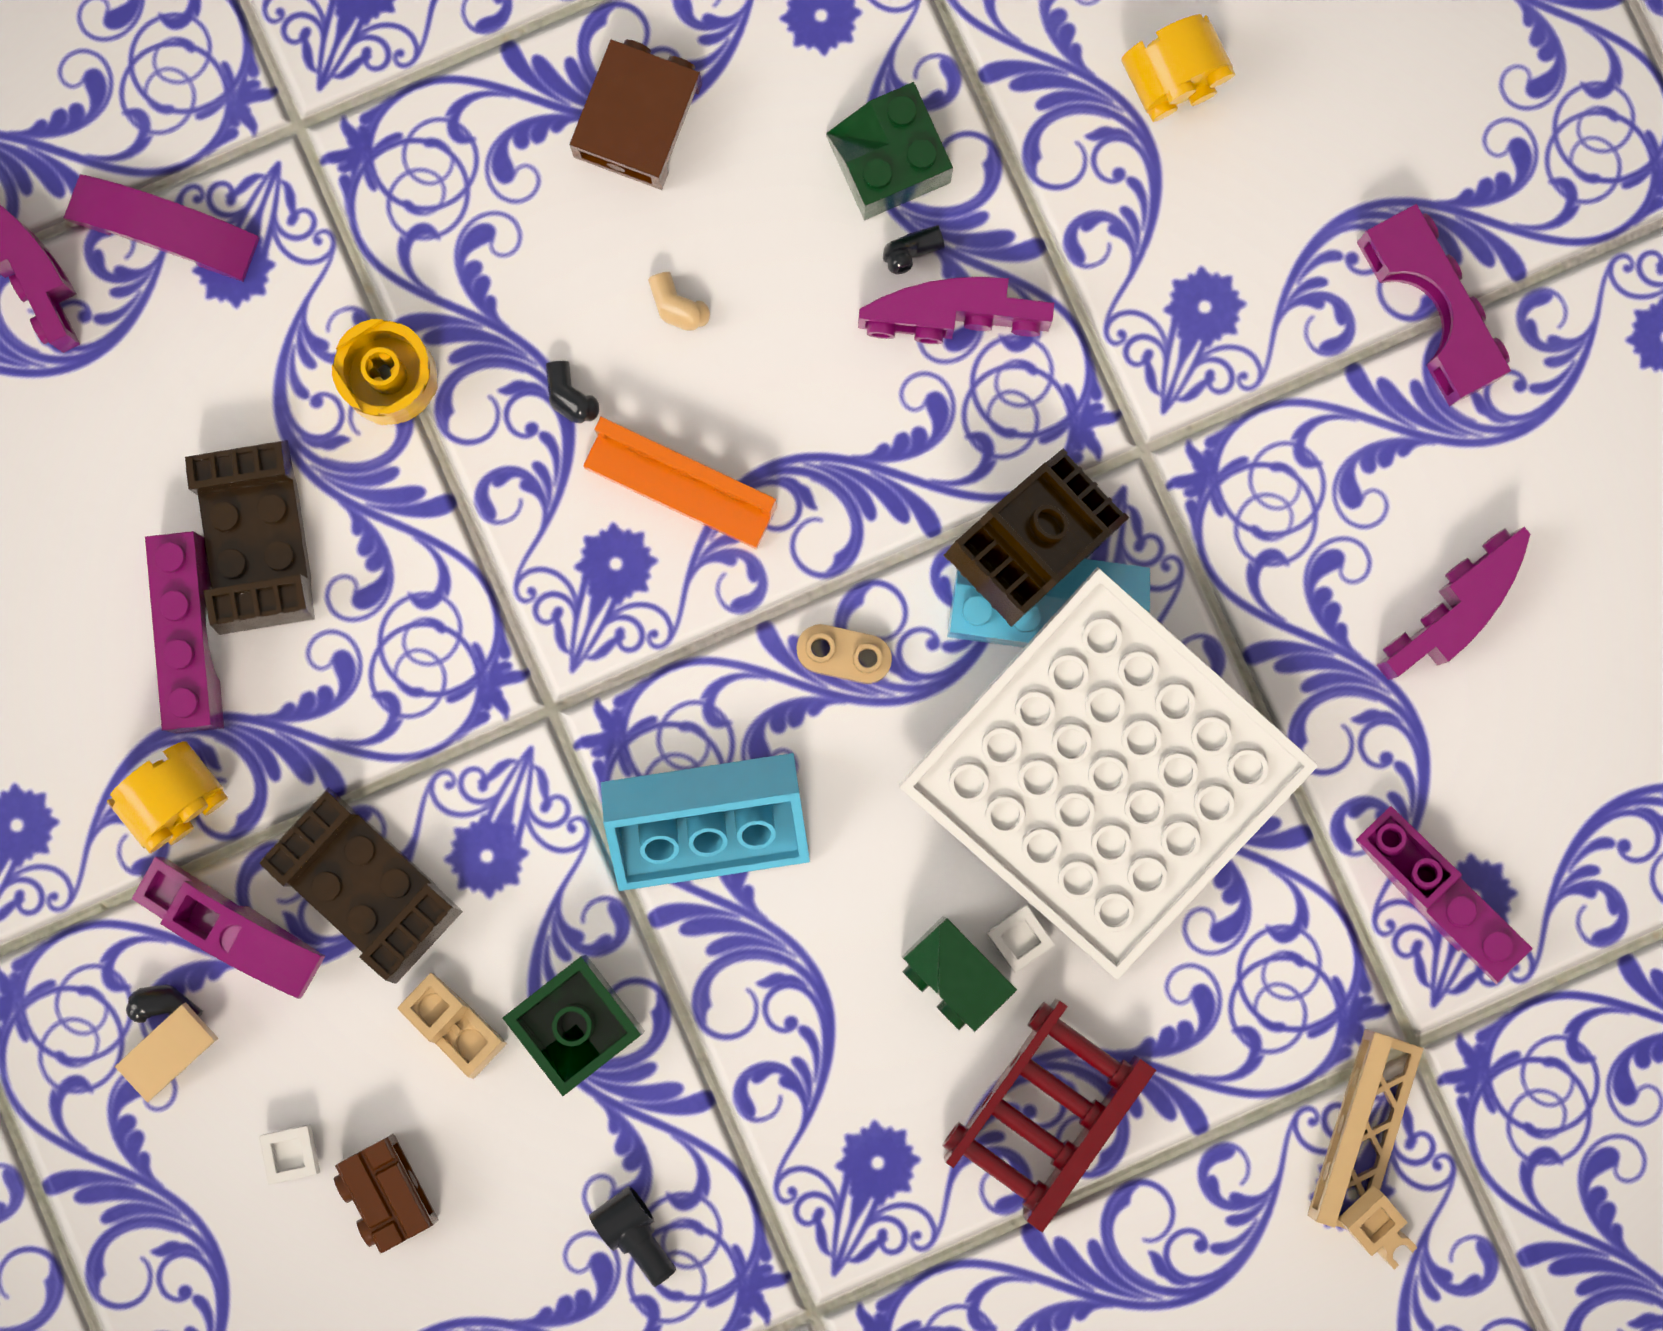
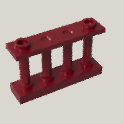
[942,998,1156,1233]

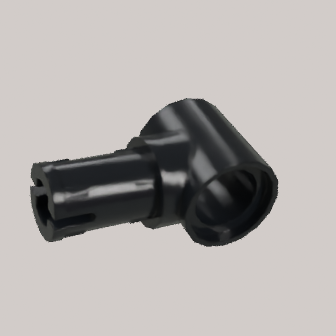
[589,1185,676,1287]

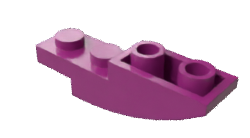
[0,205,80,353]
[858,277,1054,344]
[1376,526,1531,680]
[1356,806,1533,984]
[132,857,325,999]

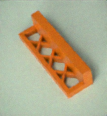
[583,416,777,550]

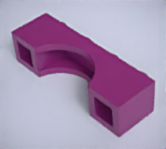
[1357,204,1511,407]
[145,531,224,734]

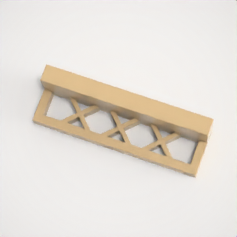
[1307,1029,1424,1229]

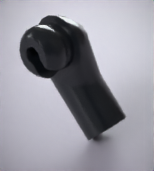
[883,225,945,274]
[546,361,599,424]
[126,984,203,1023]

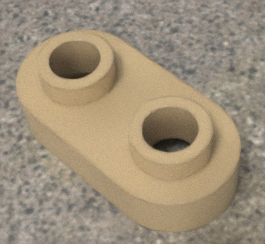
[797,624,892,684]

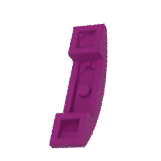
[63,174,260,282]

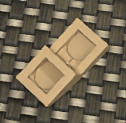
[397,973,507,1079]
[115,1002,219,1103]

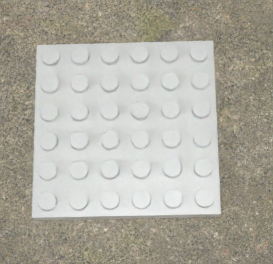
[899,567,1318,980]

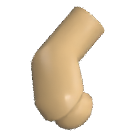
[648,272,710,331]

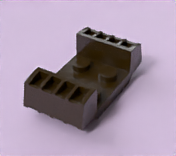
[185,440,315,635]
[943,448,1130,627]
[259,787,463,984]

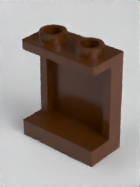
[569,39,702,190]

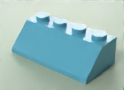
[947,559,1150,648]
[601,753,810,891]

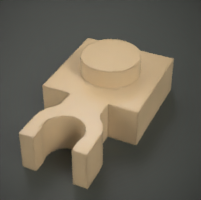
[1338,1185,1417,1270]

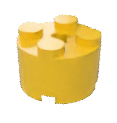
[1121,14,1236,122]
[332,319,438,425]
[107,741,228,853]

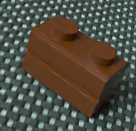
[334,1133,439,1254]

